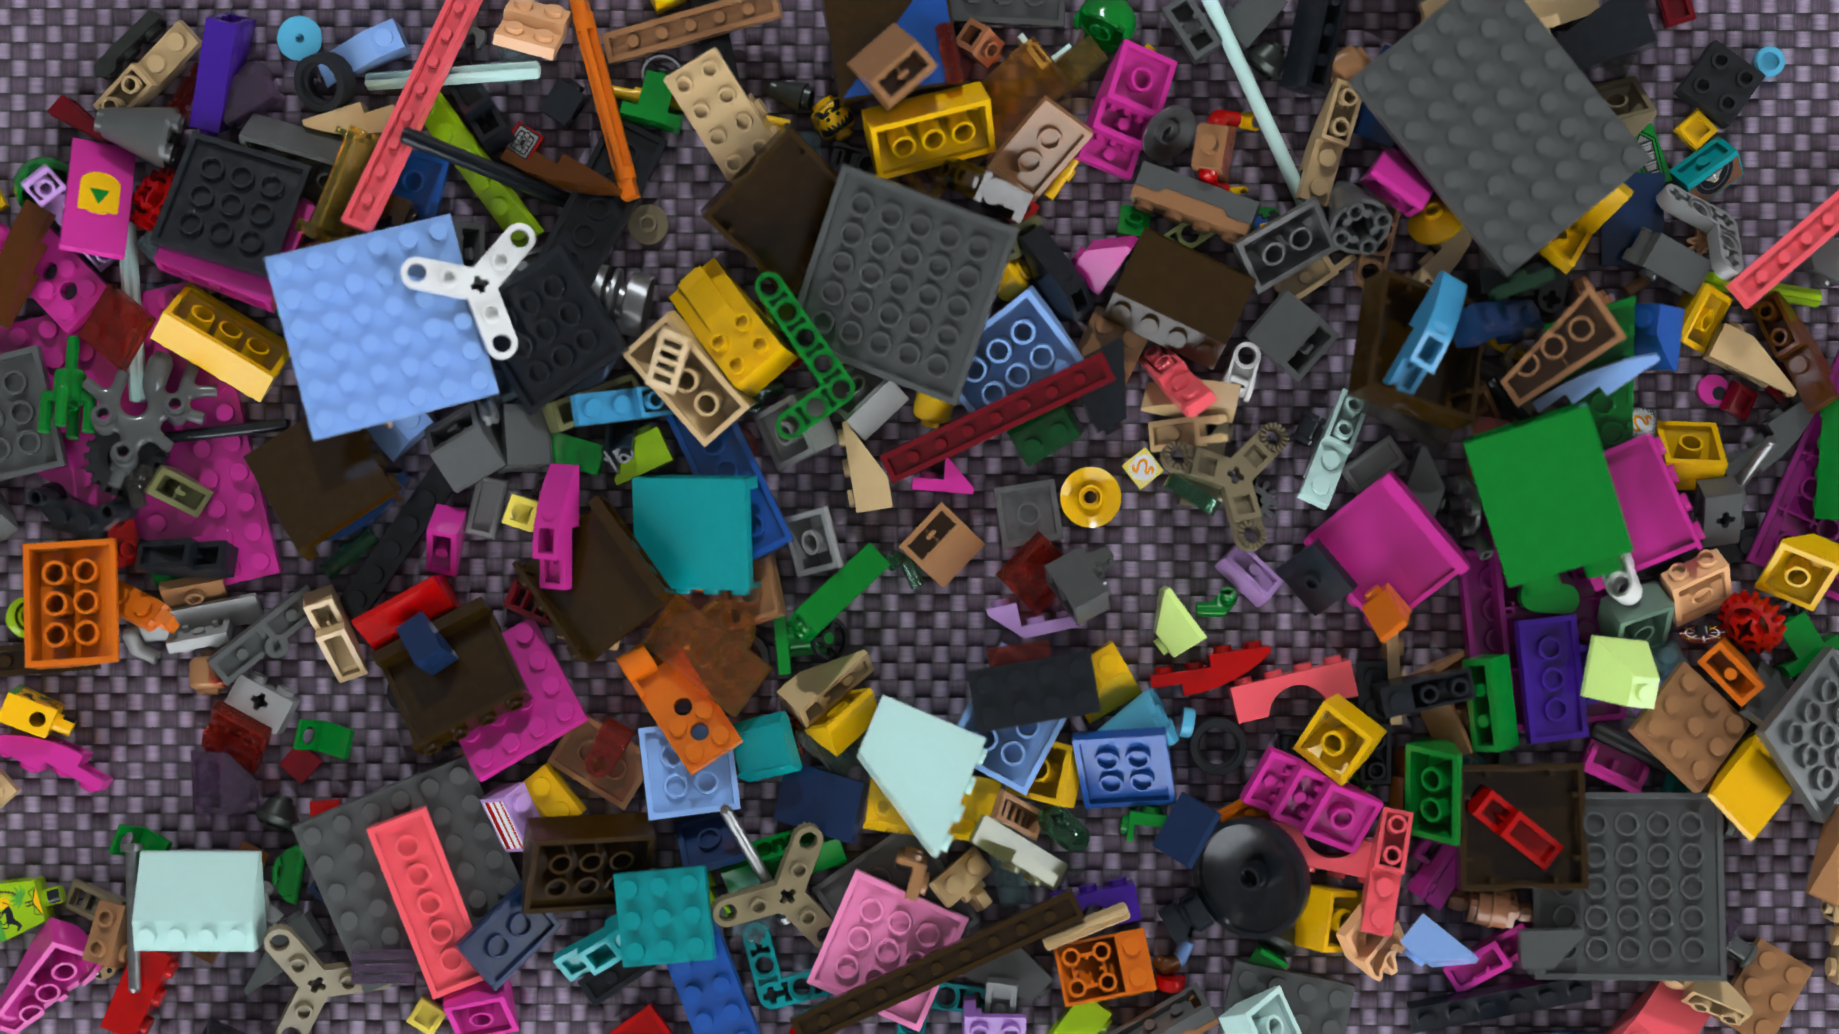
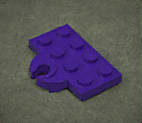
[1513,614,1601,744]

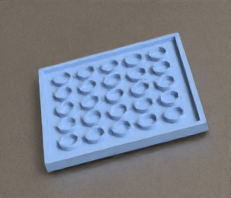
[264,214,499,441]

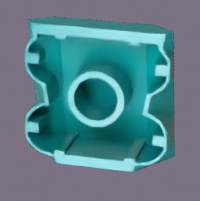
[732,711,802,782]

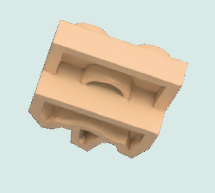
[1336,902,1406,982]

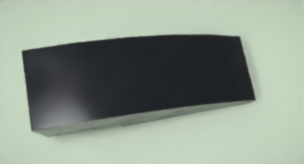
[448,57,517,155]
[134,538,239,578]

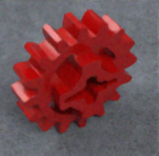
[129,168,176,232]
[1717,590,1787,654]

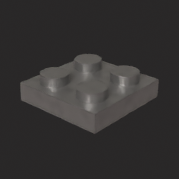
[993,479,1064,549]

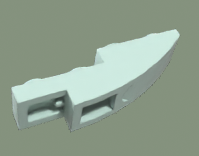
[1297,388,1370,510]

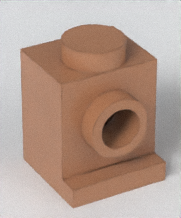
[956,17,1005,68]

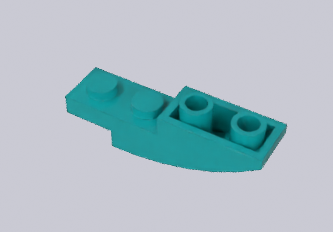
[553,913,622,982]

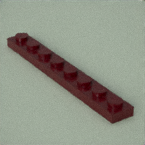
[879,350,1116,483]

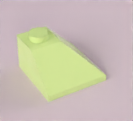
[1153,586,1207,658]
[1580,635,1660,709]

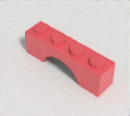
[1227,654,1359,724]
[1269,818,1373,884]

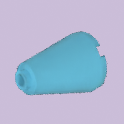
[1097,688,1179,746]

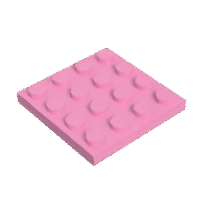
[806,868,969,1032]

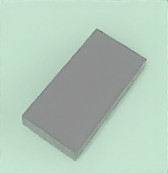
[1341,435,1407,495]
[464,476,509,540]

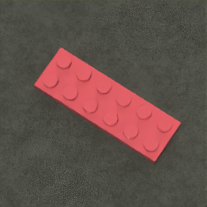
[366,805,484,1000]

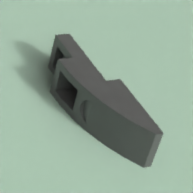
[1724,392,1814,477]

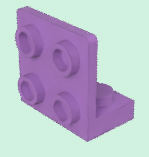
[962,996,1027,1034]

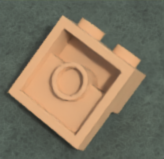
[493,0,572,60]
[1660,548,1732,627]

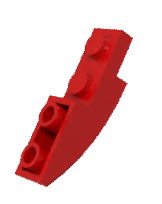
[1148,640,1271,696]

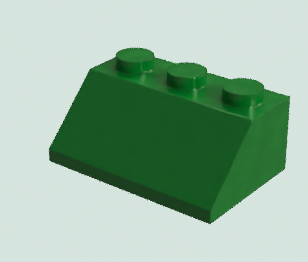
[1405,736,1462,846]

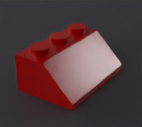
[351,575,462,651]

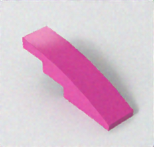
[1442,919,1533,992]

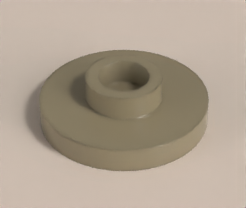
[628,204,669,245]

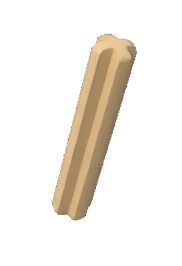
[1042,902,1130,951]

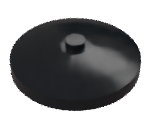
[1193,816,1311,939]

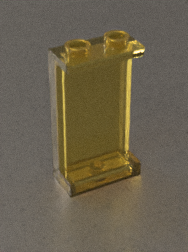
[294,125,380,243]

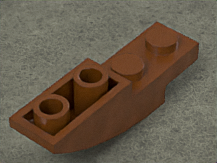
[1750,291,1839,414]

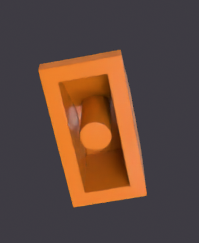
[1362,582,1412,644]
[1697,636,1765,707]

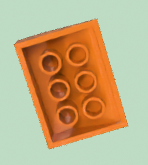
[22,538,120,670]

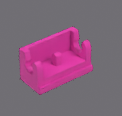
[1578,737,1650,792]

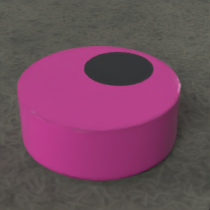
[1695,374,1728,405]

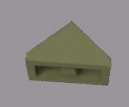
[144,465,214,518]

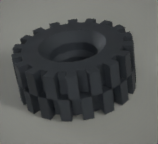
[84,431,170,497]

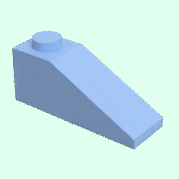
[318,18,412,89]

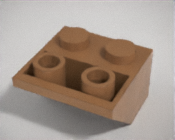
[847,23,938,112]
[899,502,985,588]

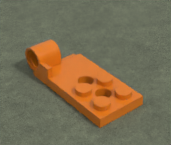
[615,642,743,776]

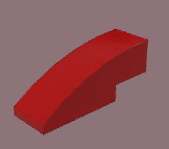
[1465,784,1564,871]

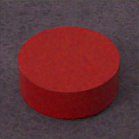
[1155,973,1186,993]

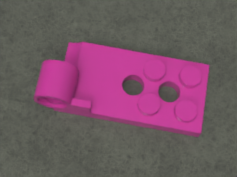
[0,221,115,336]

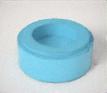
[1751,46,1785,79]
[1178,706,1196,738]

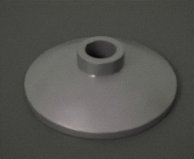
[1142,105,1196,161]

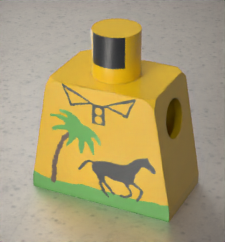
[0,684,77,738]

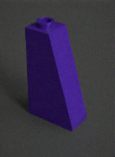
[189,12,256,137]

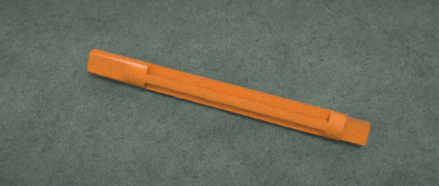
[569,0,641,202]

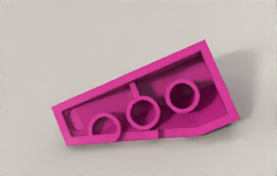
[0,917,103,1034]

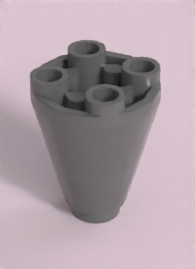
[94,107,186,168]
[1328,180,1392,255]

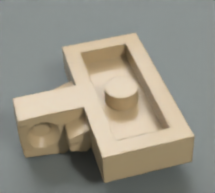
[928,846,993,912]

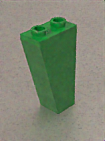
[787,542,891,644]

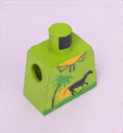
[0,876,66,942]

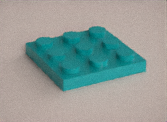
[613,865,716,968]

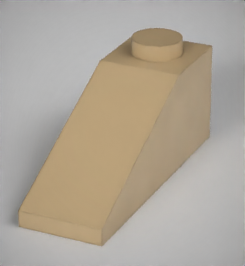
[1702,321,1797,398]
[776,650,875,728]

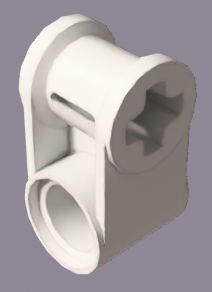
[1221,342,1261,403]
[1602,552,1643,606]

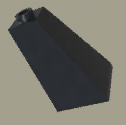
[1556,0,1657,73]

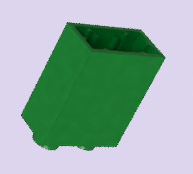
[1462,401,1634,597]

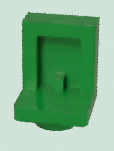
[1120,805,1167,842]

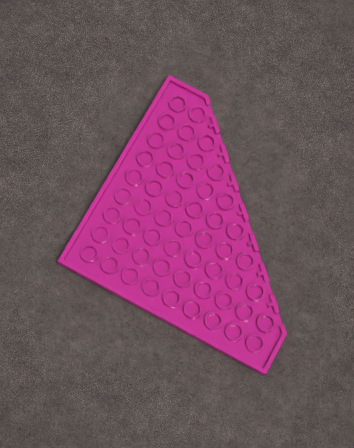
[0,281,283,586]

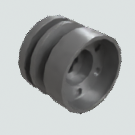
[592,264,655,338]

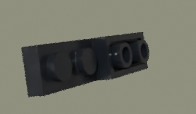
[1354,658,1392,785]

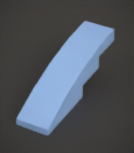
[1532,352,1660,412]

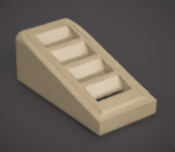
[645,325,695,395]

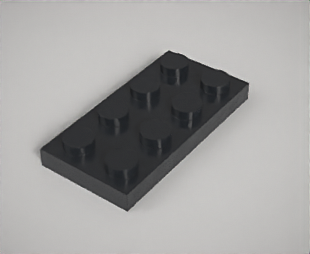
[967,649,1101,733]

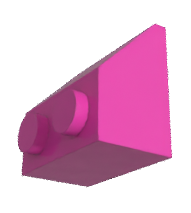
[1359,148,1434,218]
[443,978,520,1034]

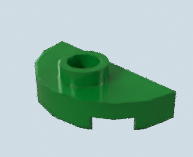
[272,844,307,905]

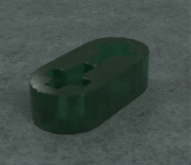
[1163,473,1221,516]
[1038,805,1090,851]

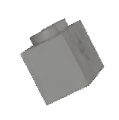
[222,670,301,735]

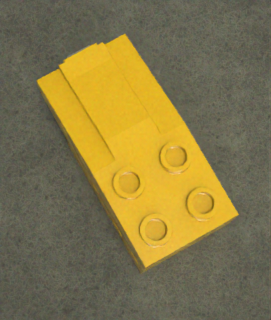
[669,257,799,398]
[862,775,1002,841]

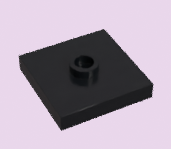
[1275,538,1358,616]

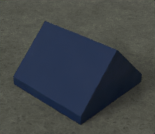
[1152,792,1221,869]

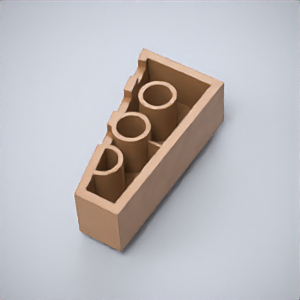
[1500,285,1627,408]

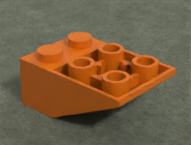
[1054,927,1157,1007]

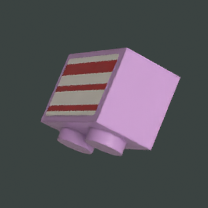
[479,782,540,852]

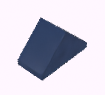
[396,610,459,676]

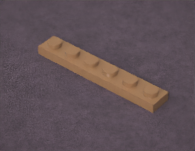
[601,0,784,65]

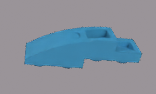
[1382,270,1467,395]
[570,386,675,427]

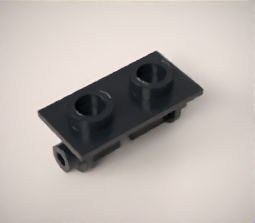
[602,420,638,474]

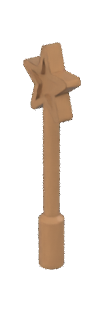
[1623,228,1709,297]

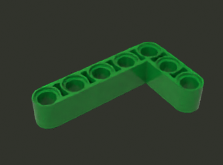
[755,272,855,440]

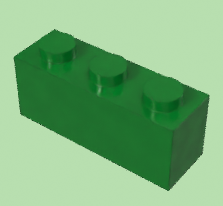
[1462,654,1519,752]

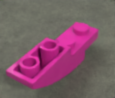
[532,463,580,590]
[0,732,114,793]

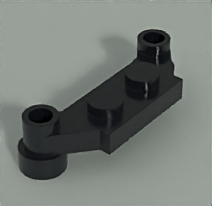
[28,482,138,539]

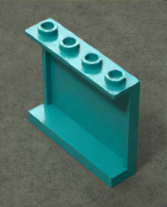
[631,475,761,595]

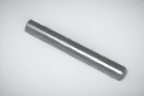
[1736,436,1778,488]

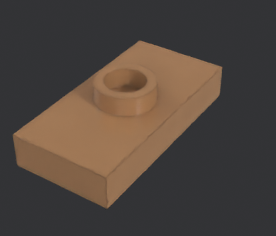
[159,577,228,608]

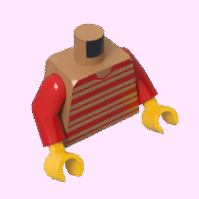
[1191,109,1259,195]

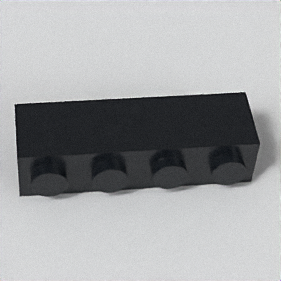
[1280,0,1348,95]

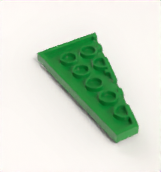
[1544,295,1635,451]

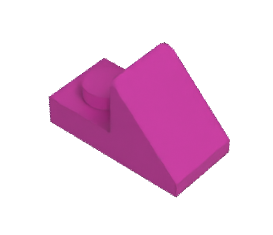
[912,458,974,495]

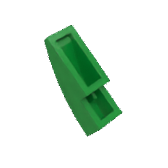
[551,432,604,476]

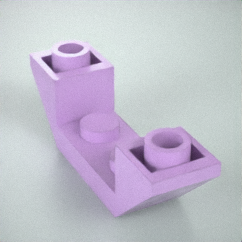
[20,164,117,272]
[986,598,1087,639]

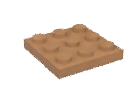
[1627,661,1751,793]

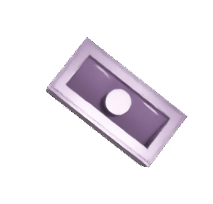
[1215,544,1284,607]

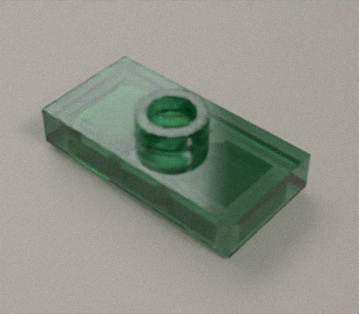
[1486,267,1556,302]

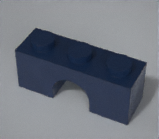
[1453,299,1544,348]

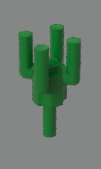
[38,336,97,440]

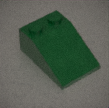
[1007,402,1085,467]

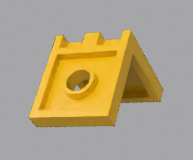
[1538,183,1634,274]

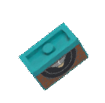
[1669,136,1744,201]

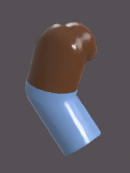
[1152,940,1194,975]

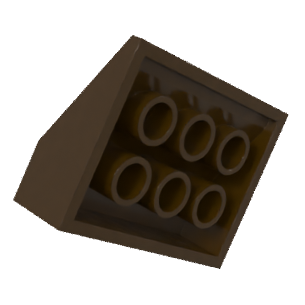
[1102,227,1257,370]
[521,812,656,914]

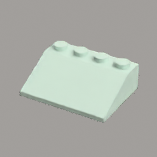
[132,850,267,952]

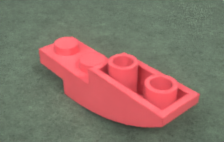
[1138,345,1217,418]
[1359,807,1414,937]

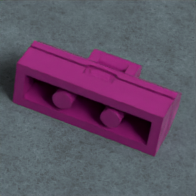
[1405,838,1456,910]

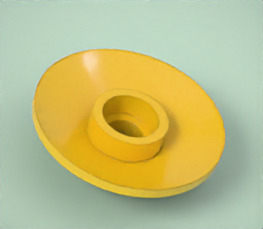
[1407,195,1463,245]
[1060,467,1121,528]

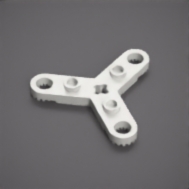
[400,223,536,360]

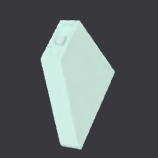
[857,695,988,858]

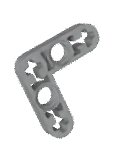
[1656,184,1744,281]

